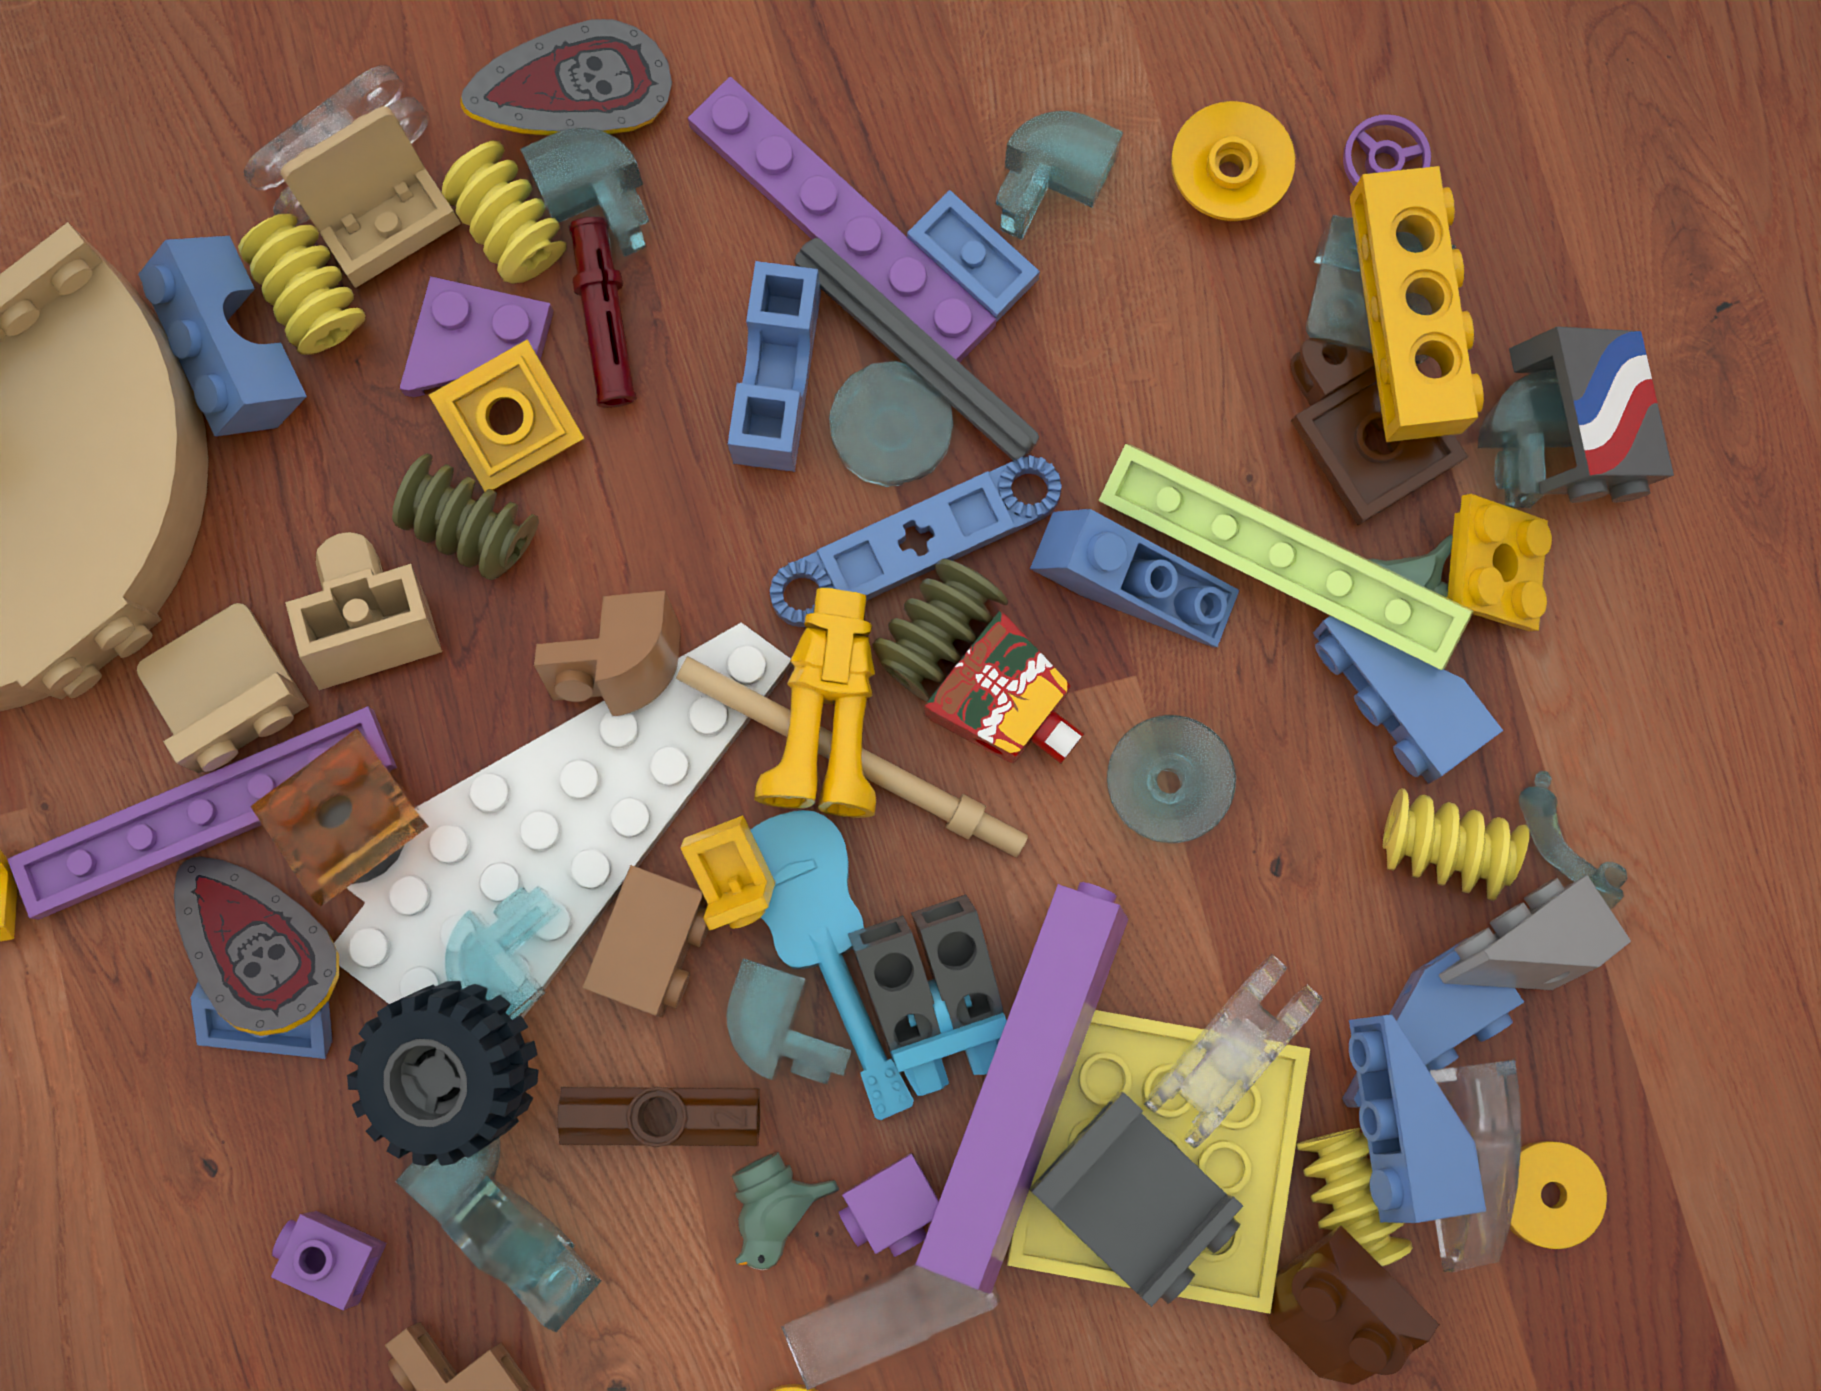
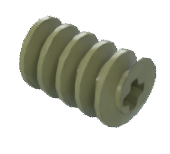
[392,453,539,580]
[872,559,1008,702]

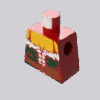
[924,611,1084,764]

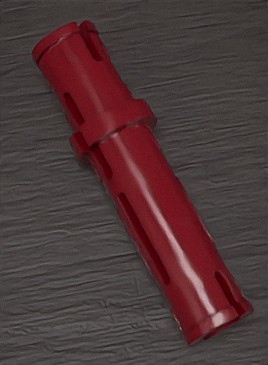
[568,216,637,408]

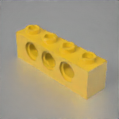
[1349,166,1484,442]

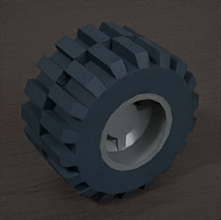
[347,981,539,1166]

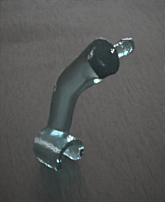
[1519,771,1627,909]

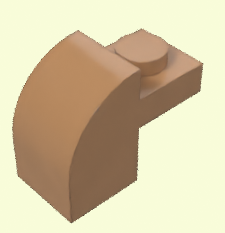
[534,590,681,717]
[385,1322,536,1391]

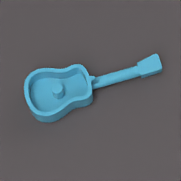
[750,810,914,1120]

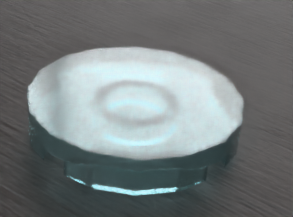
[829,361,954,487]

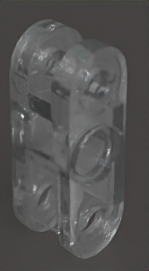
[243,65,430,226]
[1143,954,1323,1149]

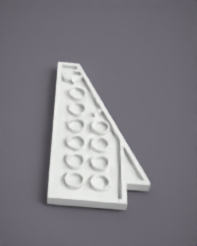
[334,622,793,1020]

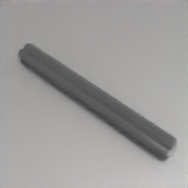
[794,238,1039,461]

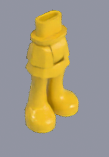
[754,588,876,818]

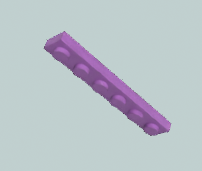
[688,76,996,363]
[7,706,397,920]

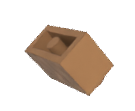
[582,865,709,1018]

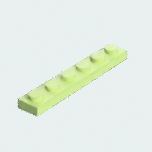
[1099,444,1474,670]

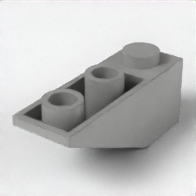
[1439,875,1631,990]

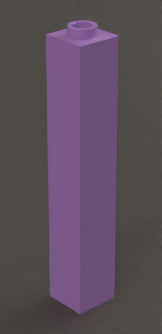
[915,882,1128,1294]

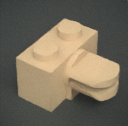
[285,532,442,690]

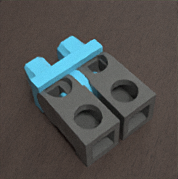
[848,894,1007,1096]

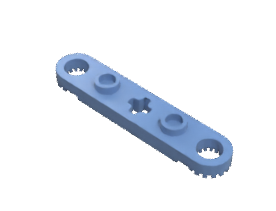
[770,455,1062,627]

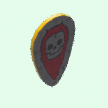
[460,19,672,136]
[174,856,339,1036]

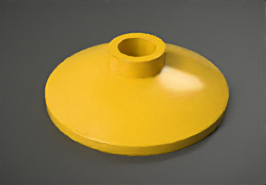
[1171,101,1295,221]

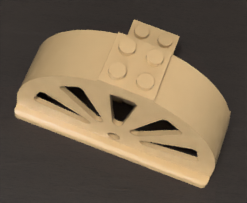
[0,222,208,711]

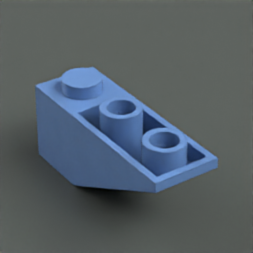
[1030,509,1239,647]
[1313,616,1503,784]
[1342,937,1524,1108]
[1349,1014,1486,1223]

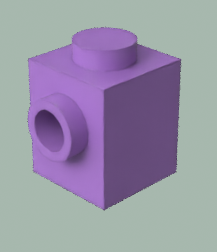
[838,1152,939,1257]
[271,1211,387,1310]

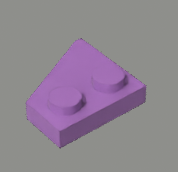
[400,276,554,397]

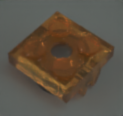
[250,728,429,907]

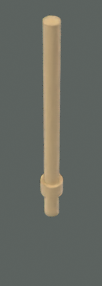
[676,656,1028,858]

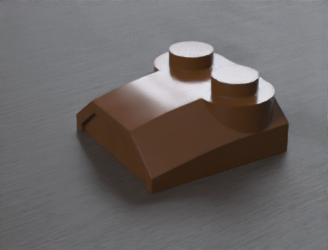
[1266,1225,1440,1385]

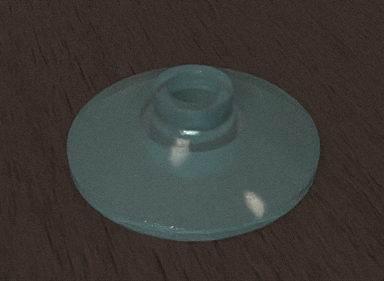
[1107,715,1236,843]

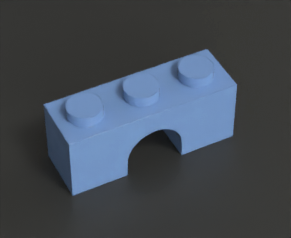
[138,236,307,437]
[728,261,821,472]

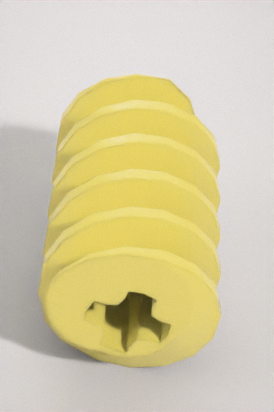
[442,140,567,284]
[238,214,366,355]
[1383,788,1529,901]
[1296,1128,1413,1267]

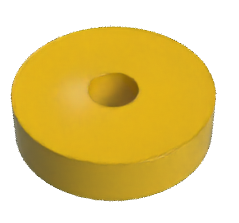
[1495,1141,1607,1249]

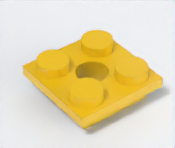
[429,339,585,492]
[1447,494,1552,632]

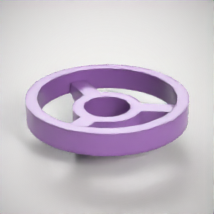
[1343,115,1431,187]

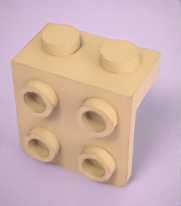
[281,106,461,288]
[137,603,309,773]

